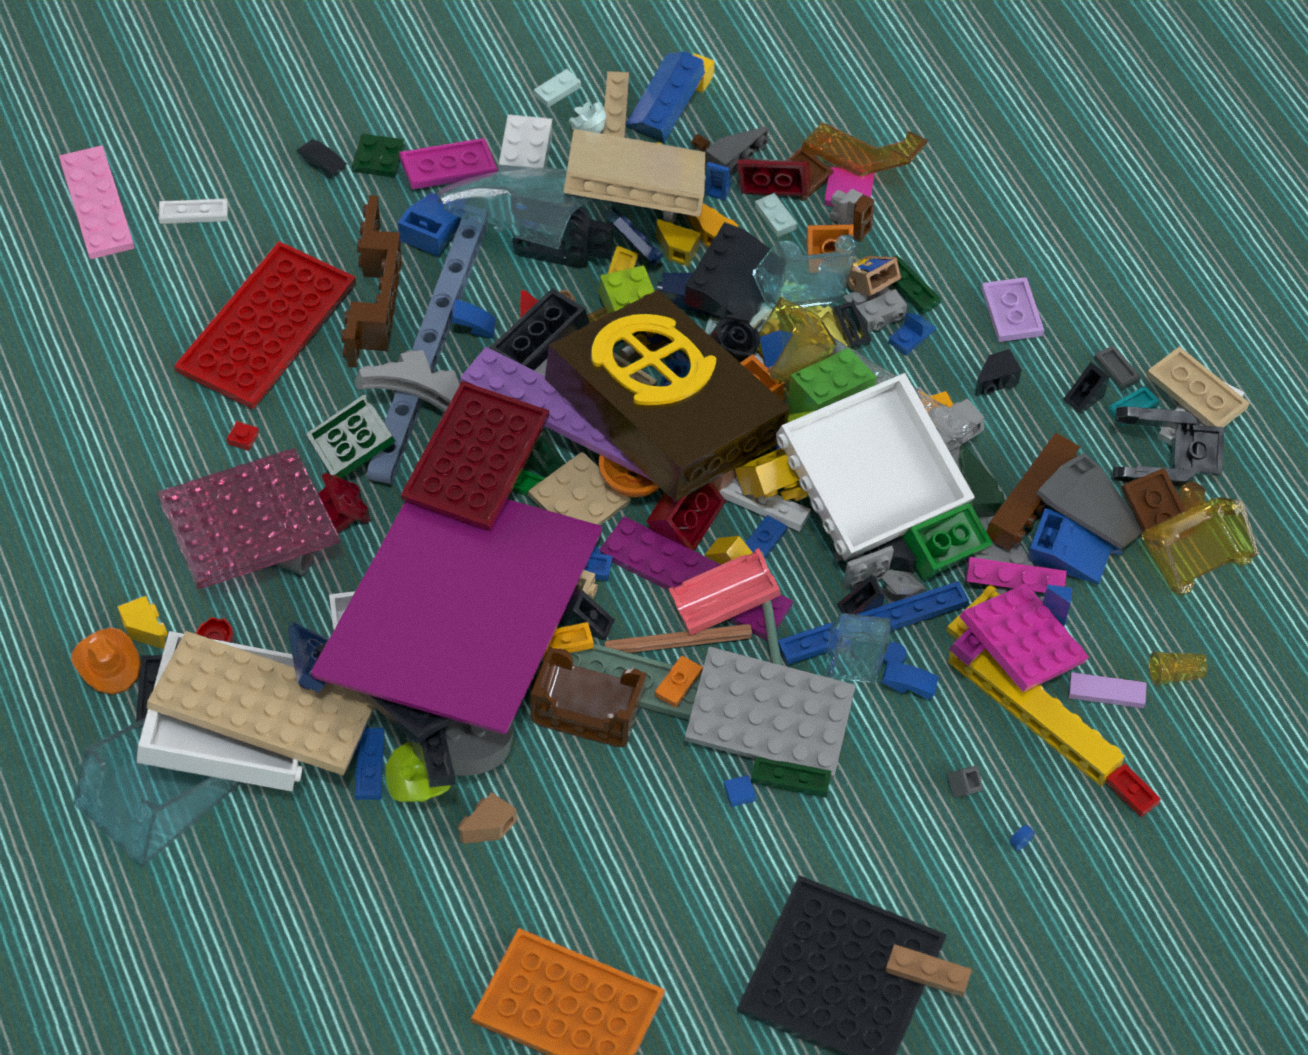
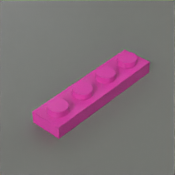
[965,557,1067,593]

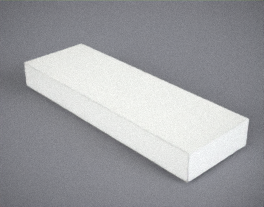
[159,199,228,224]

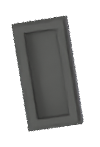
[1094,345,1141,391]

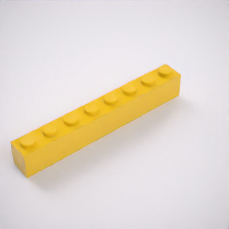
[948,649,1125,787]

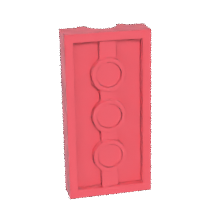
[669,548,781,636]

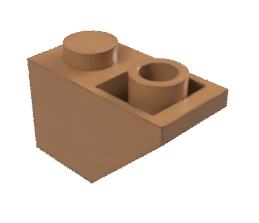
[458,792,517,844]

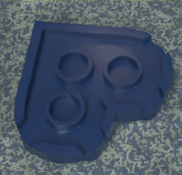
[603,207,664,266]

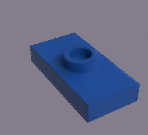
[745,515,788,559]

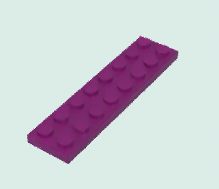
[599,516,793,641]

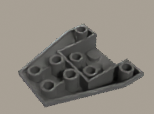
[1036,453,1143,549]

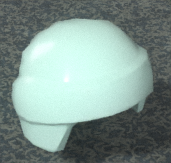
[569,102,606,133]

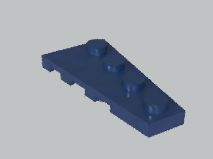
[287,622,329,693]

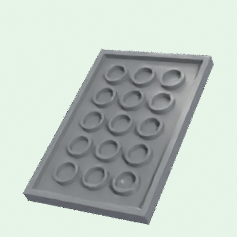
[684,647,856,779]

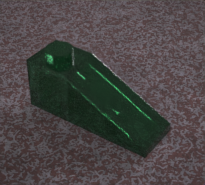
[958,445,1004,518]

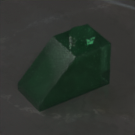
[525,430,566,478]

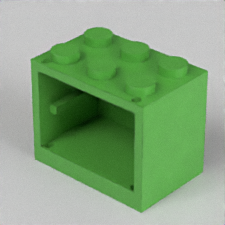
[788,347,877,415]

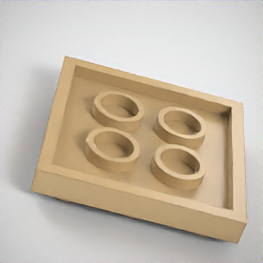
[528,451,631,526]

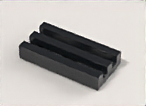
[831,301,872,349]

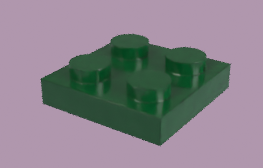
[352,133,405,178]

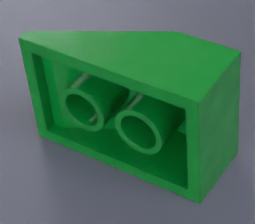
[902,502,993,580]

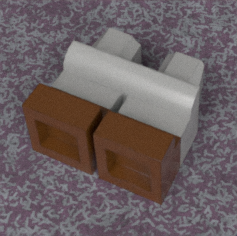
[830,189,874,242]

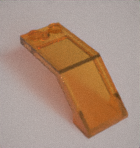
[801,122,928,177]

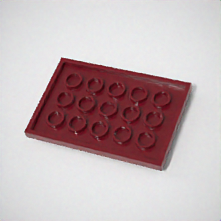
[400,381,550,531]

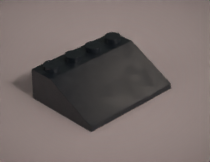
[685,222,786,324]

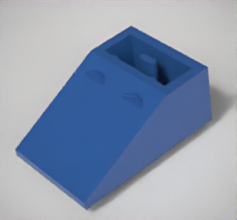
[398,193,471,256]
[1029,508,1113,585]

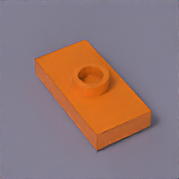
[655,655,703,708]

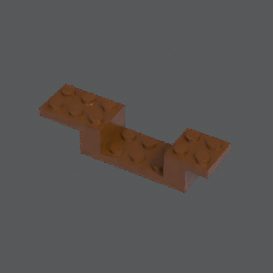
[341,195,402,368]

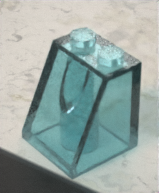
[826,613,891,683]

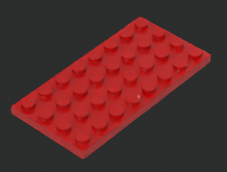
[174,241,356,409]

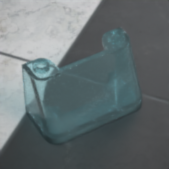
[752,235,857,310]

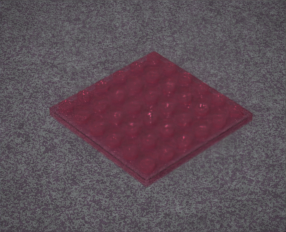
[157,448,340,590]

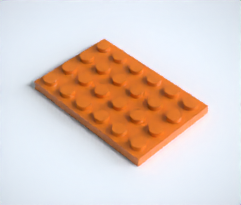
[471,928,665,1055]

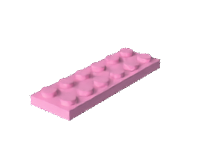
[59,145,134,259]

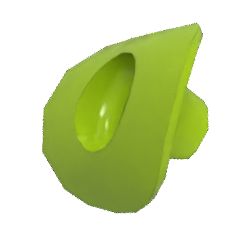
[385,742,451,802]

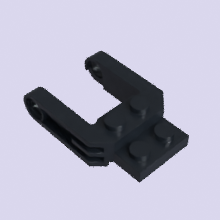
[511,195,614,268]
[1112,406,1224,487]

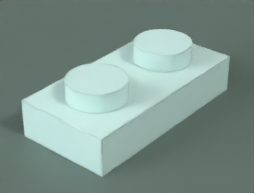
[534,69,581,108]
[755,193,797,237]

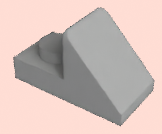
[882,570,926,603]

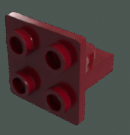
[317,472,371,534]

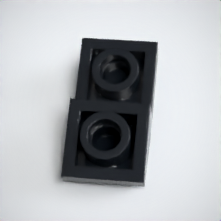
[297,139,347,179]

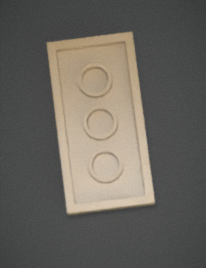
[1146,346,1249,427]

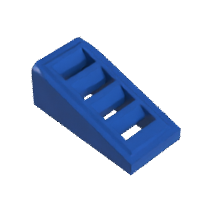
[705,162,731,201]

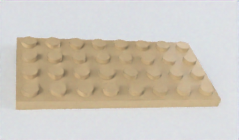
[147,631,375,775]

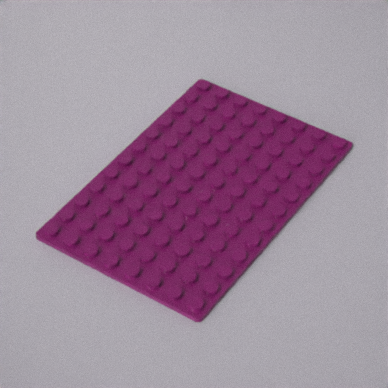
[311,499,602,734]

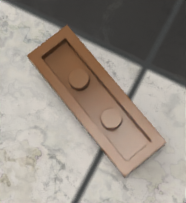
[886,944,972,997]

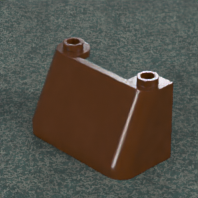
[530,647,647,747]

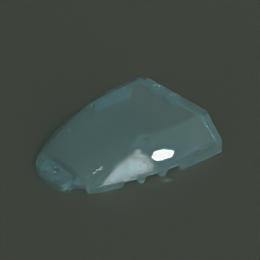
[438,167,613,249]

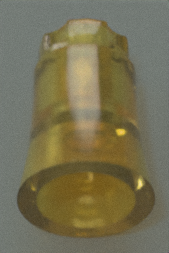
[1149,651,1207,686]

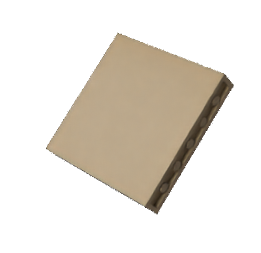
[563,129,705,217]

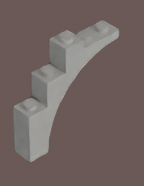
[355,350,460,412]

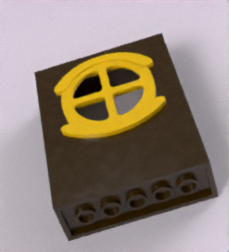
[545,290,790,502]

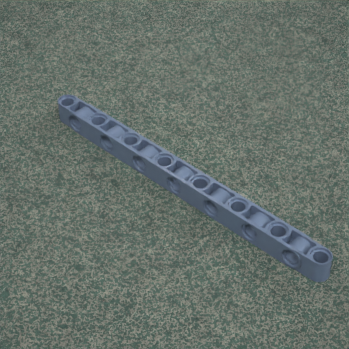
[367,210,489,485]

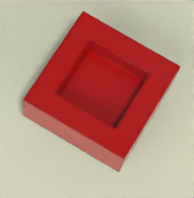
[227,421,259,451]

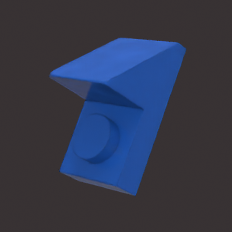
[888,313,936,356]

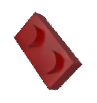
[1105,763,1161,817]

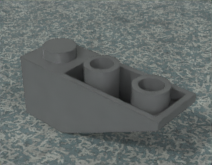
[705,126,769,174]

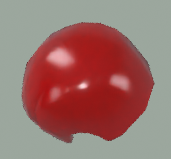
[196,617,234,643]

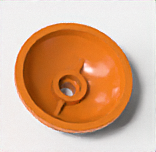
[599,455,660,497]

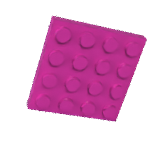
[959,584,1089,692]

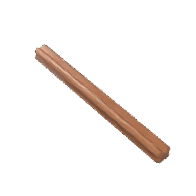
[604,624,752,653]

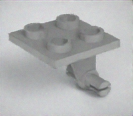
[833,546,894,591]

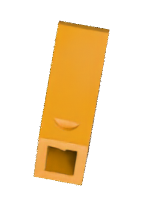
[686,204,739,248]

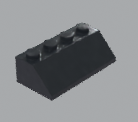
[489,288,590,371]

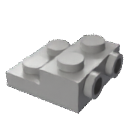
[843,286,907,333]

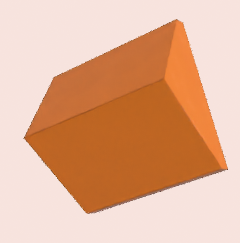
[805,224,853,271]

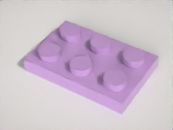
[981,277,1044,342]

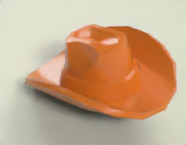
[71,628,141,695]

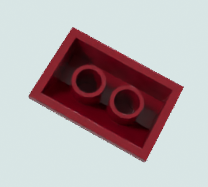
[737,159,811,196]
[646,482,726,551]

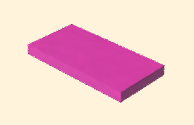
[399,138,498,189]

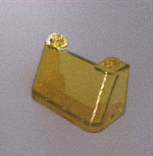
[756,296,837,384]
[1142,497,1260,595]

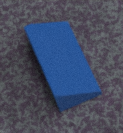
[1043,584,1072,627]

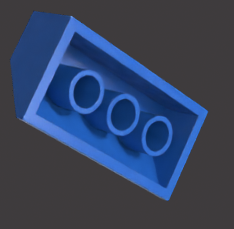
[626,51,705,143]

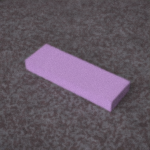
[1069,672,1147,708]

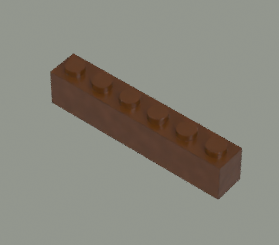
[986,433,1081,551]

